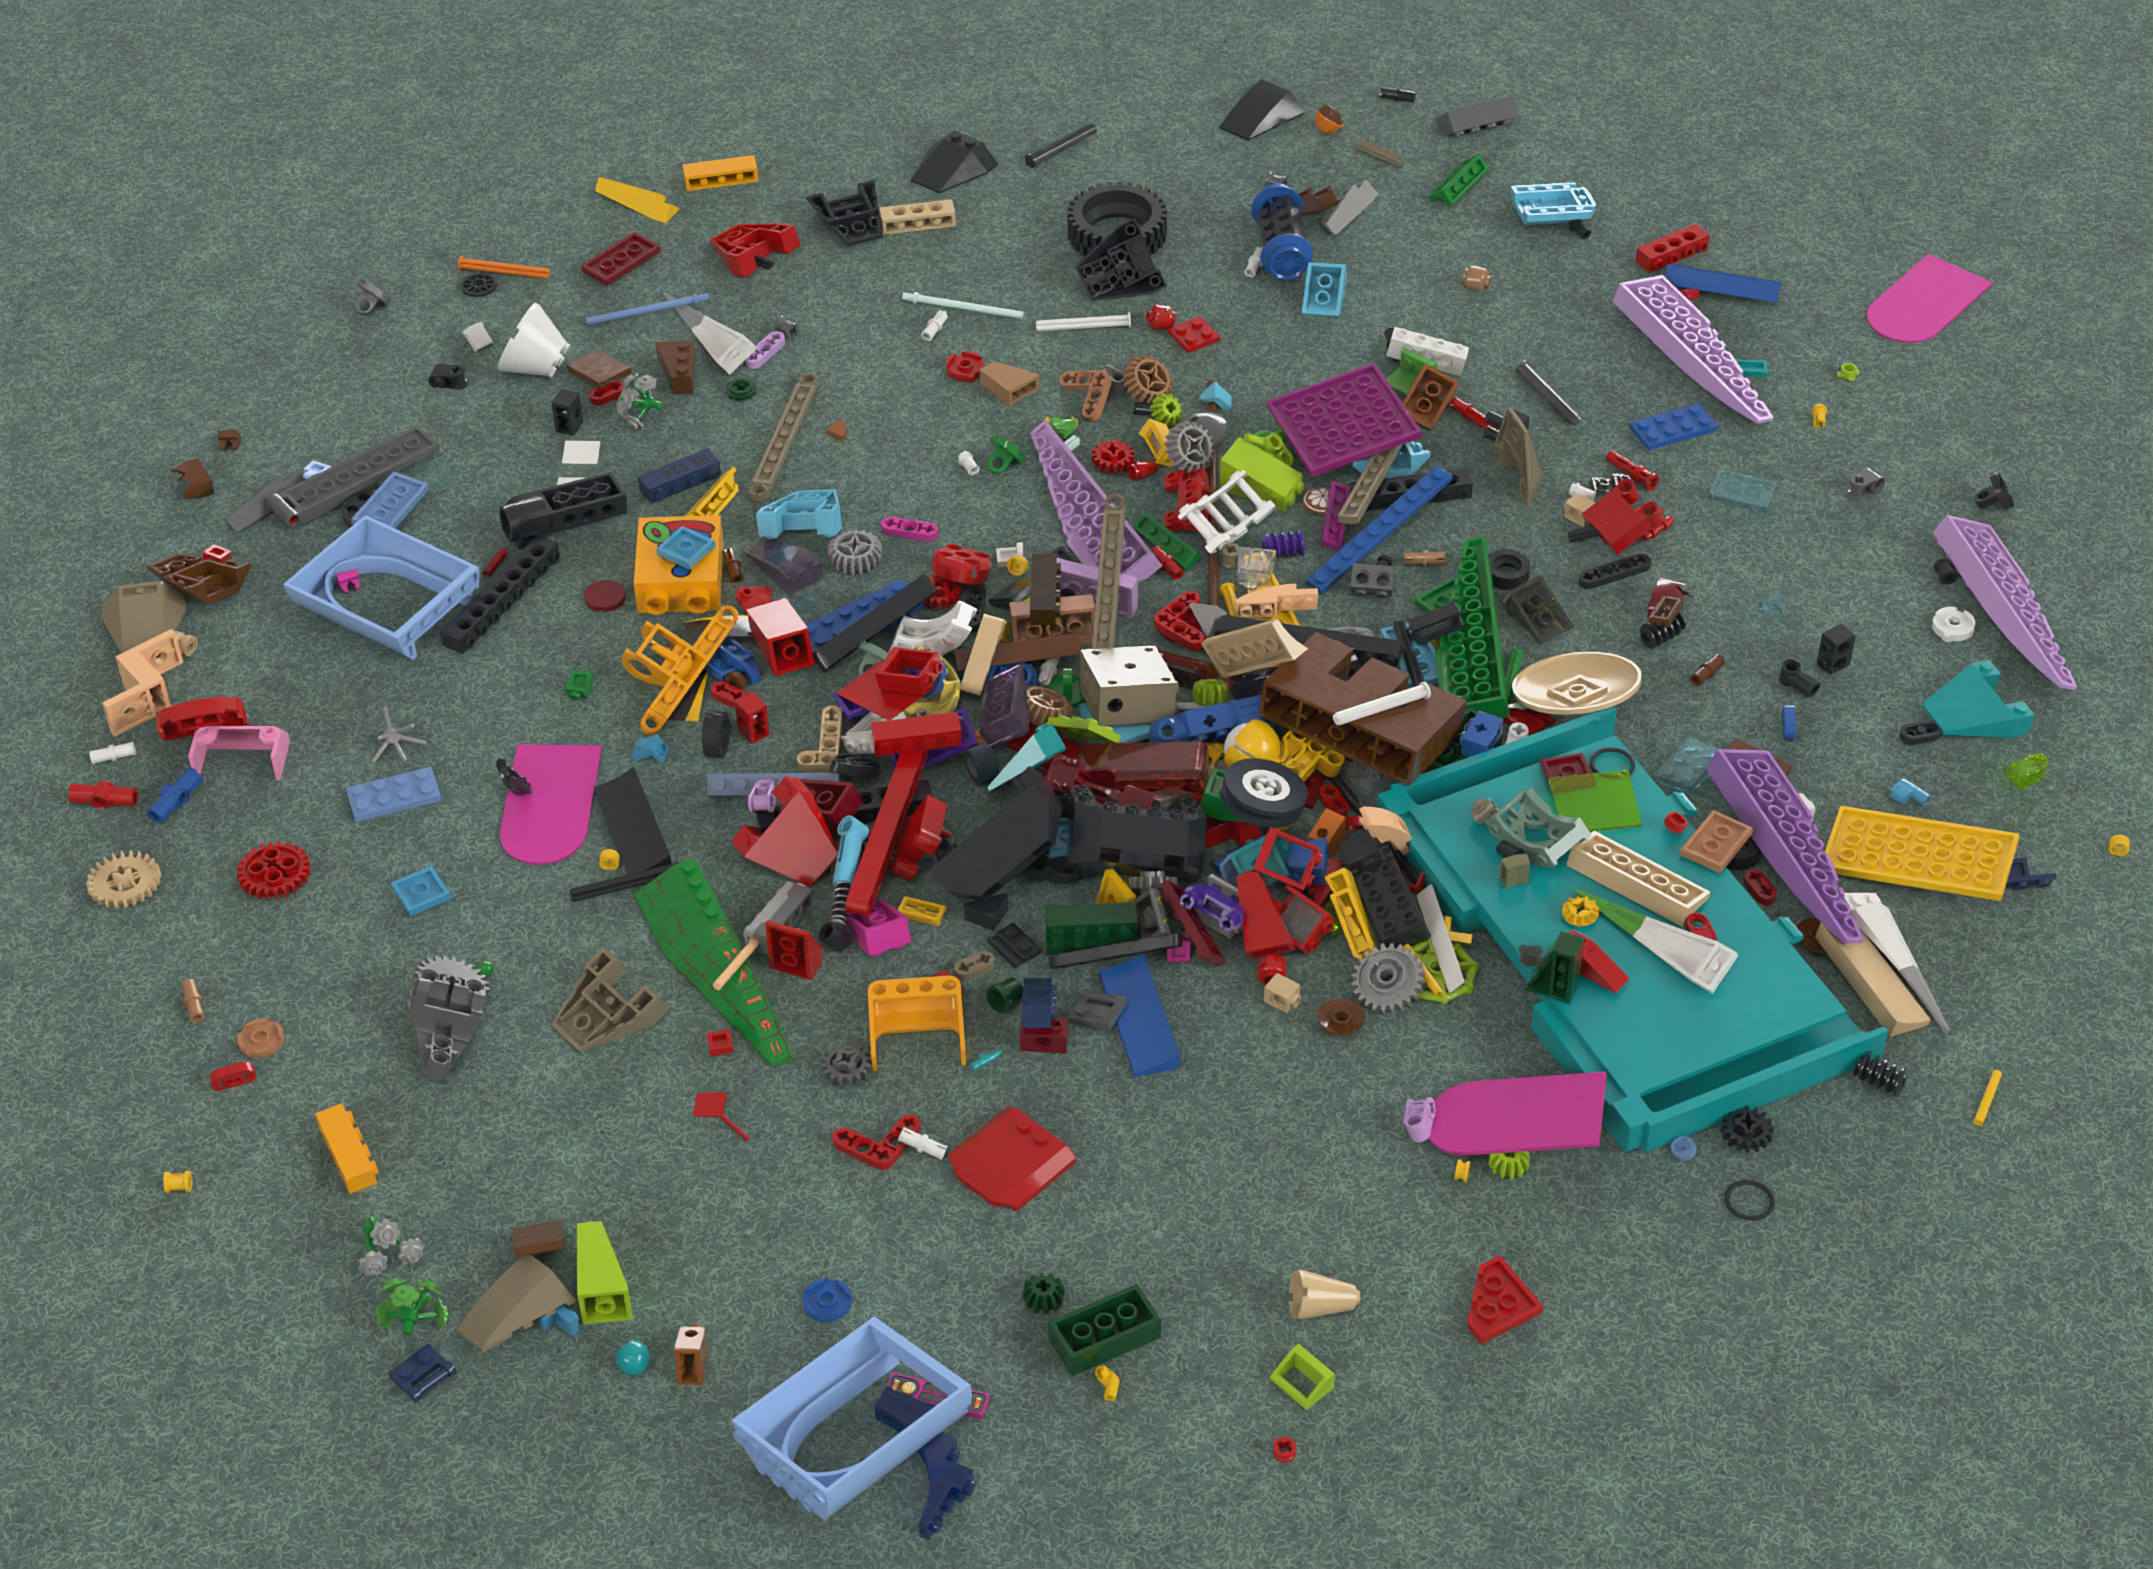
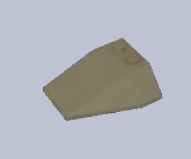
[1493,407,1543,505]

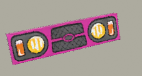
[884,1373,990,1419]

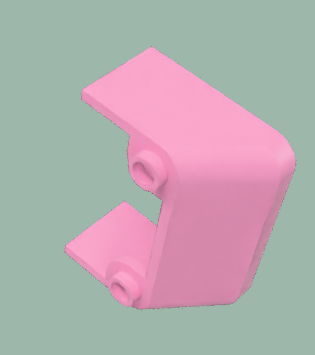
[188,726,290,780]

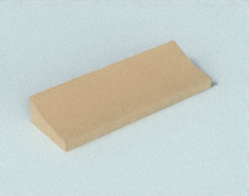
[1201,619,1308,678]
[1567,831,1710,927]
[1815,922,1931,1037]

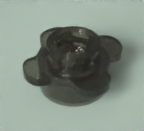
[1519,945,1542,967]

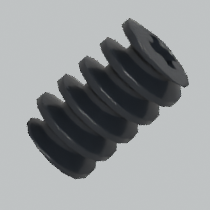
[1640,612,1686,649]
[1853,1051,1907,1097]

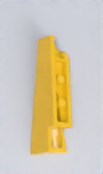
[595,177,680,223]
[684,467,739,516]
[1325,868,1379,959]

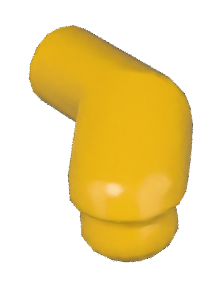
[1095,1365,1120,1401]

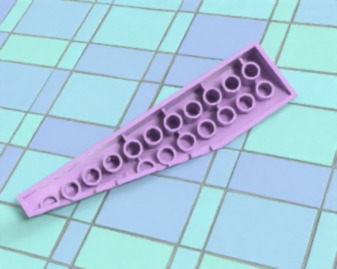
[1613,275,1774,424]
[1030,420,1163,582]
[1933,515,2077,690]

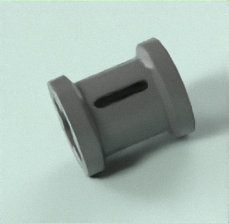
[1264,172,1288,187]
[774,316,799,339]

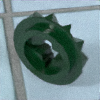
[726,378,757,401]

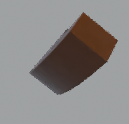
[1298,186,1338,213]

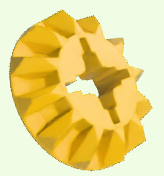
[1562,895,1599,926]

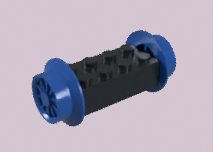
[1251,183,1313,280]

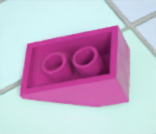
[845,899,911,956]

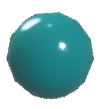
[615,1340,650,1376]

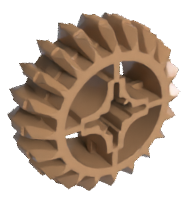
[1122,355,1174,404]
[1016,685,1073,726]

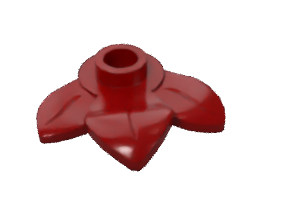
[736,586,773,613]

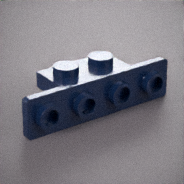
[2005,858,2057,890]

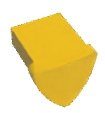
[1444,916,1472,946]

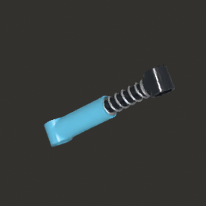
[819,815,869,952]

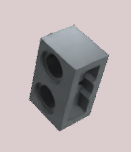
[1351,563,1394,598]

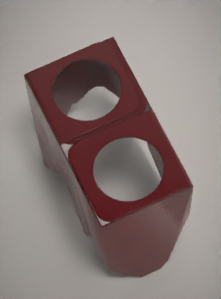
[1647,577,1690,617]

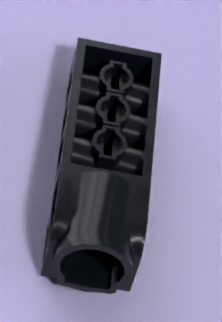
[499,472,627,550]
[1339,828,1432,949]

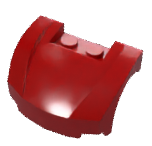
[155,696,248,741]

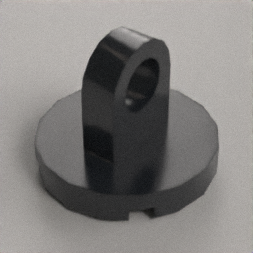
[1974,471,2014,510]

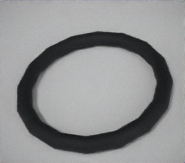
[1589,747,1635,781]
[1725,1180,1775,1221]

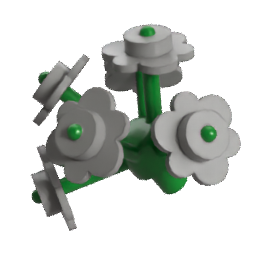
[617,374,662,430]

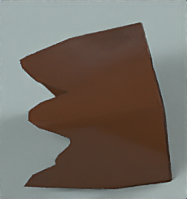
[170,458,214,499]

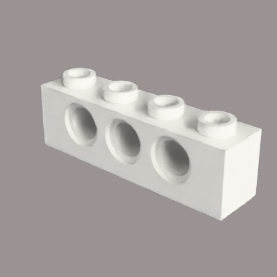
[1386,327,1469,376]

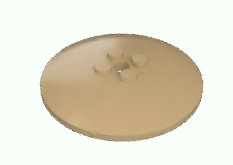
[1512,652,1642,714]

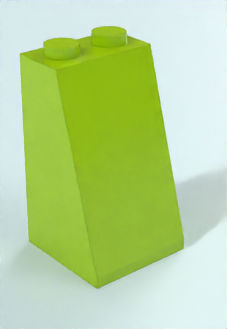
[1220,437,1304,511]
[577,1221,633,1324]

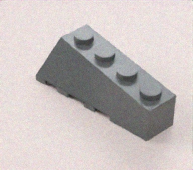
[1436,96,1518,137]

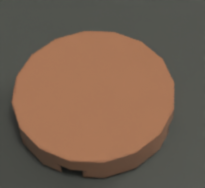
[237,1019,284,1058]

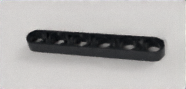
[1048,934,1183,969]

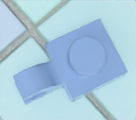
[303,461,331,479]

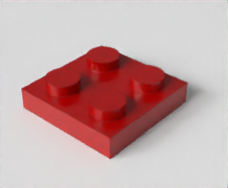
[1168,316,1220,353]

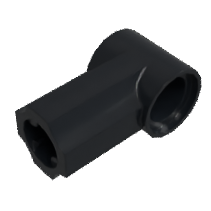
[1778,659,1821,698]

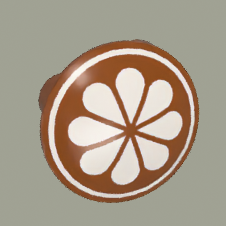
[1303,487,1329,515]

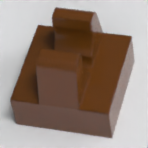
[217,430,242,451]

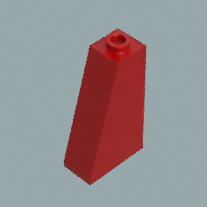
[1236,870,1296,959]

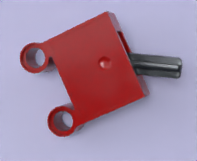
[1568,478,1663,555]

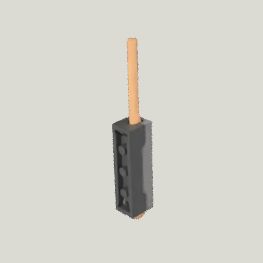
[713,881,812,990]

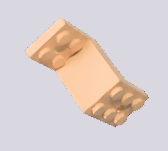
[102,629,183,737]

